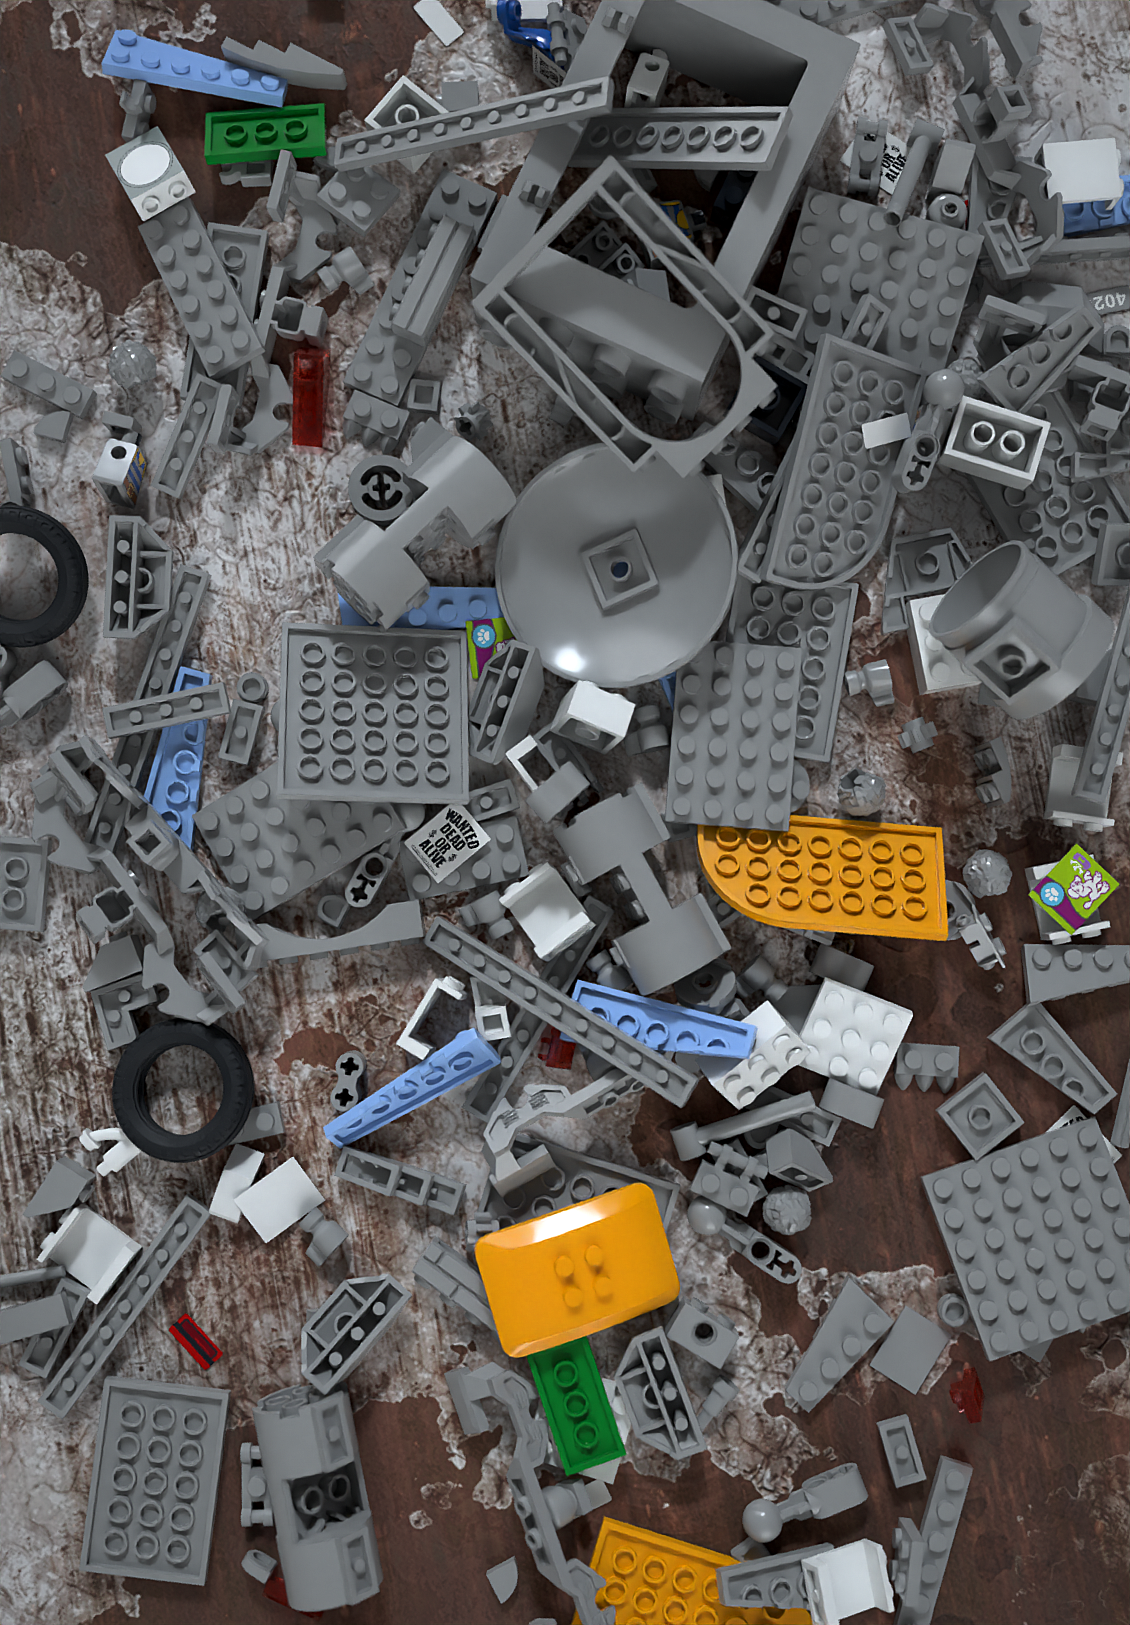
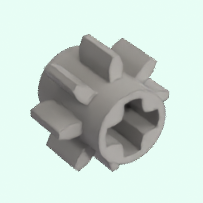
[454,401,493,441]
[897,717,938,753]
[465,1212,499,1249]

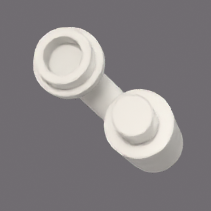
[79,1128,141,1176]

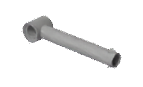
[883,118,945,227]
[670,1091,816,1161]

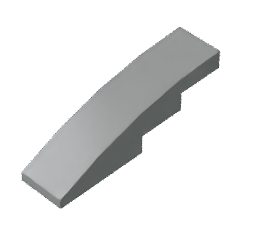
[221,36,347,90]
[334,1145,467,1215]
[0,1291,73,1345]

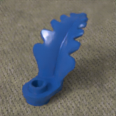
[496,0,564,70]

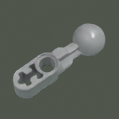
[891,369,964,493]
[0,660,68,731]
[345,802,425,908]
[687,1195,802,1284]
[742,1463,868,1543]

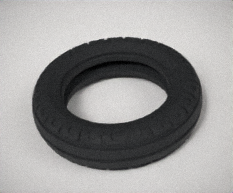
[0,505,89,648]
[112,1018,254,1163]

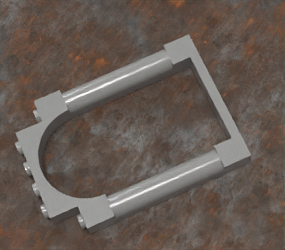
[471,155,777,478]

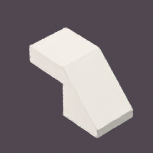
[470,975,511,1041]
[209,1144,265,1224]

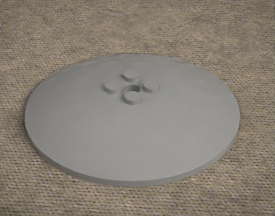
[495,442,739,689]

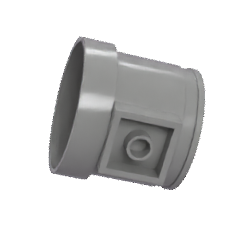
[929,540,1114,720]

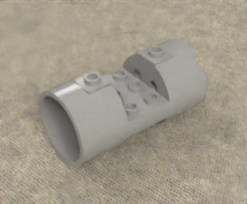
[313,430,517,632]
[552,782,731,996]
[252,1381,383,1611]

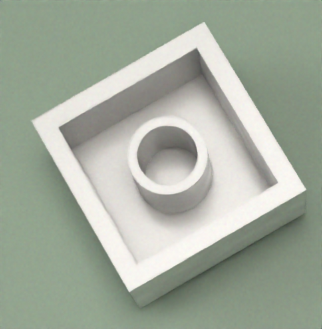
[364,75,449,174]
[550,680,635,755]

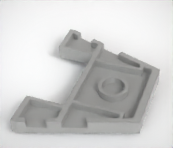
[1069,379,1130,483]
[880,527,972,635]

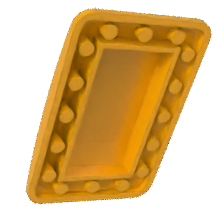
[474,1182,680,1358]

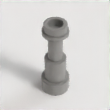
[697,1375,740,1432]

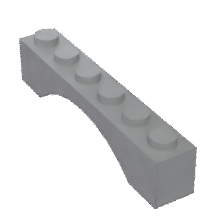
[234,900,426,968]

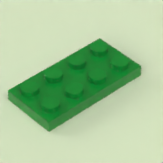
[204,103,327,165]
[526,1336,627,1476]

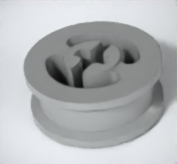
[348,455,416,527]

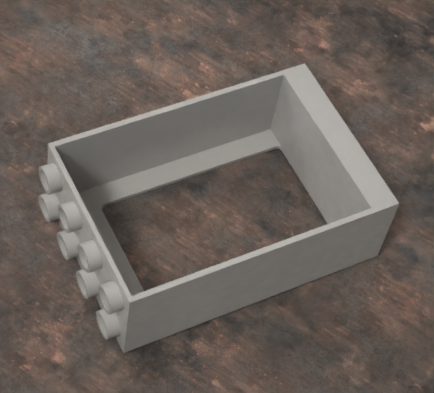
[470,0,861,424]

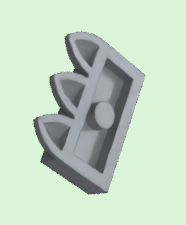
[343,390,411,455]
[894,1042,959,1093]

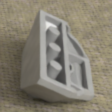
[1001,281,1105,355]
[103,515,174,639]
[468,639,545,765]
[301,1274,412,1396]
[614,1326,708,1460]

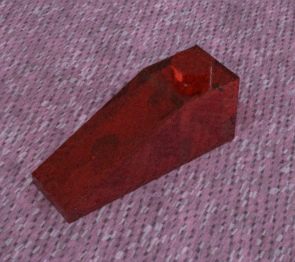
[292,347,331,448]

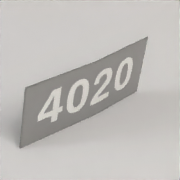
[1086,285,1130,315]

